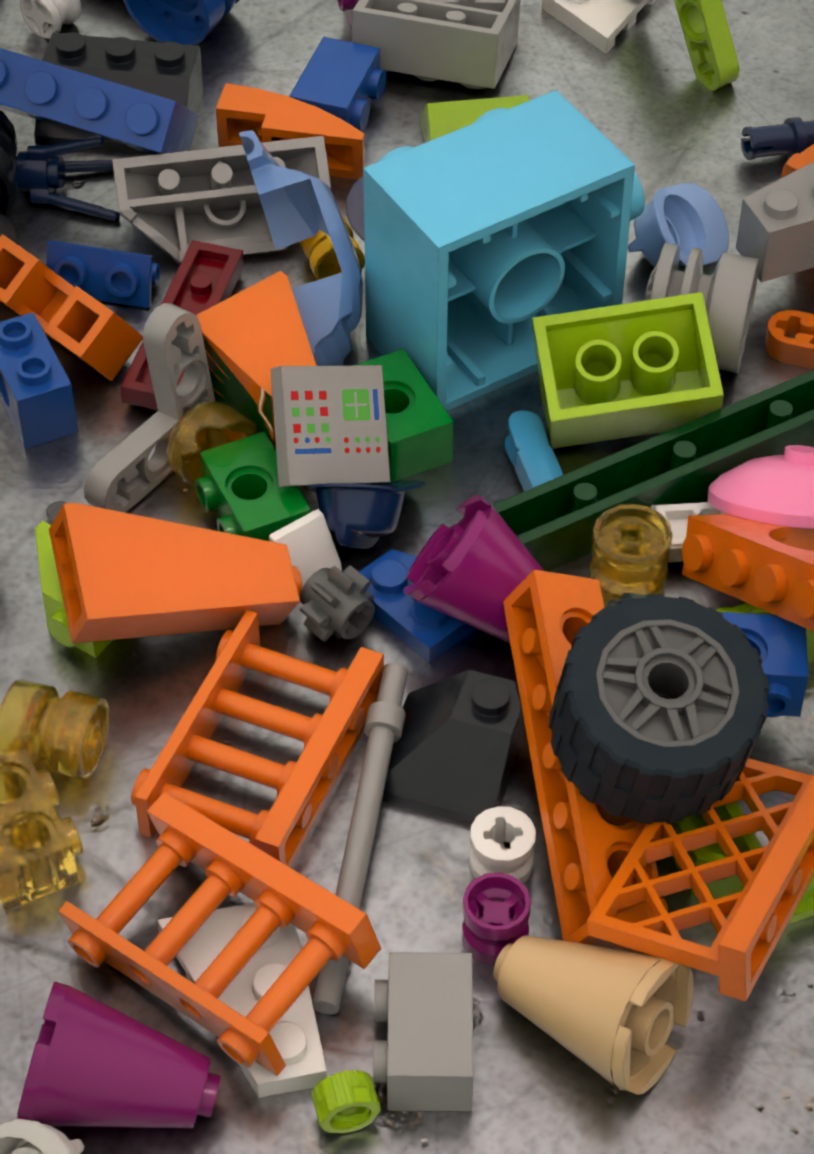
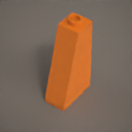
[49,503,302,644]

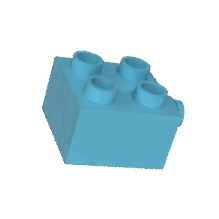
[363,90,645,411]

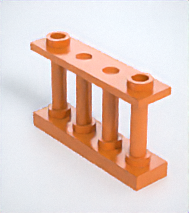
[131,609,384,867]
[58,792,381,1076]

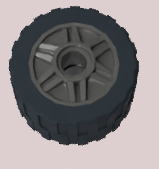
[549,594,769,824]

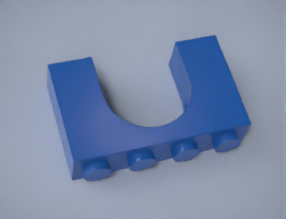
[0,48,200,155]

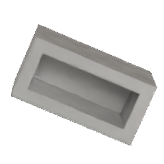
[373,952,474,1111]

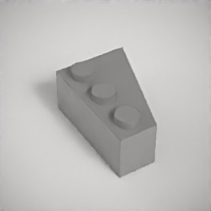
[352,0,521,89]

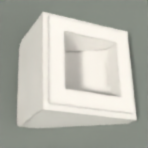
[269,509,342,588]

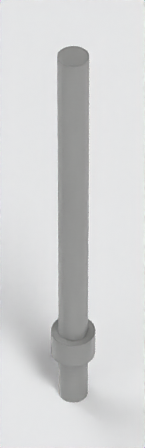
[312,663,408,1015]

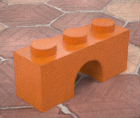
[0,234,143,382]

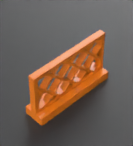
[587,758,814,1002]

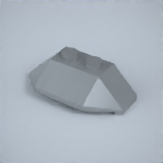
[112,136,331,265]

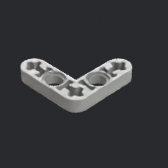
[84,303,217,513]

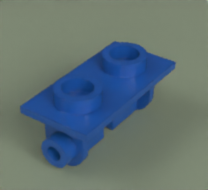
[46,240,161,308]

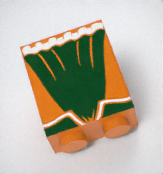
[196,271,317,450]

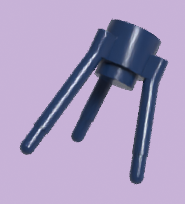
[16,135,120,221]

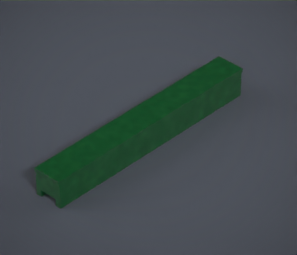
[492,370,814,572]

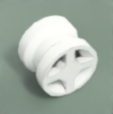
[20,0,82,39]
[469,806,536,883]

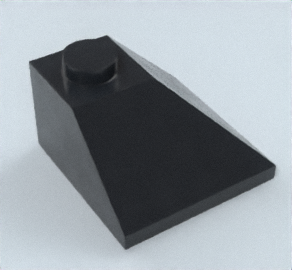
[382,669,526,824]

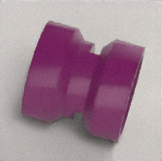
[462,872,531,966]

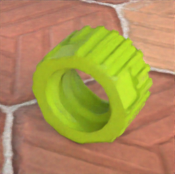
[311,1069,381,1133]

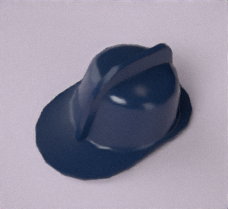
[307,481,425,549]

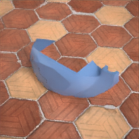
[239,130,363,366]

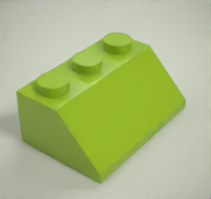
[532,292,724,449]

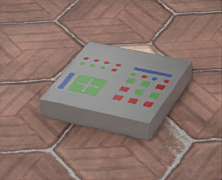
[270,365,390,487]

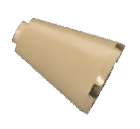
[493,935,694,1095]

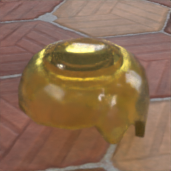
[166,401,258,486]

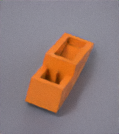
[216,83,365,180]

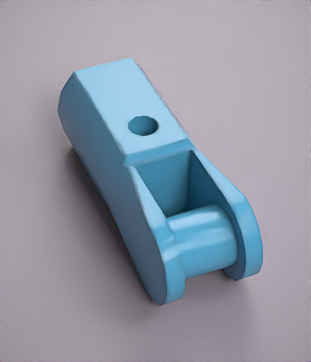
[504,410,564,491]

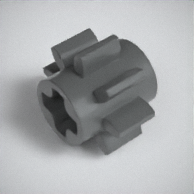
[300,565,375,642]

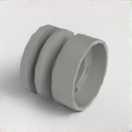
[644,243,760,373]

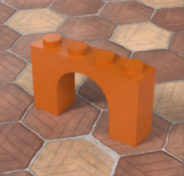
[682,514,814,632]

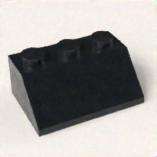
[34,32,204,154]

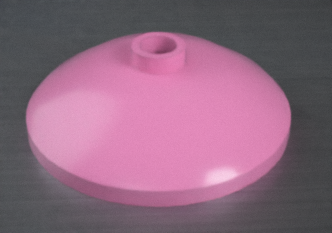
[708,445,814,529]

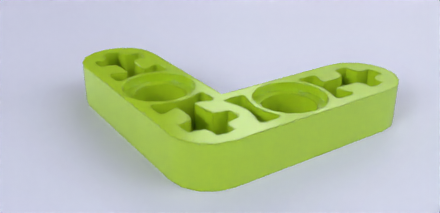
[674,0,739,91]

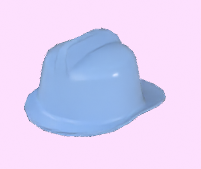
[627,183,729,268]

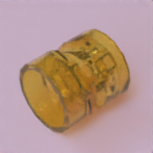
[589,504,673,609]
[0,679,110,779]

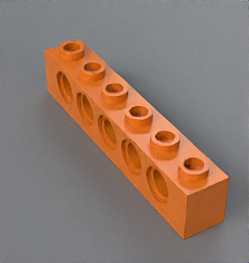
[503,569,668,953]

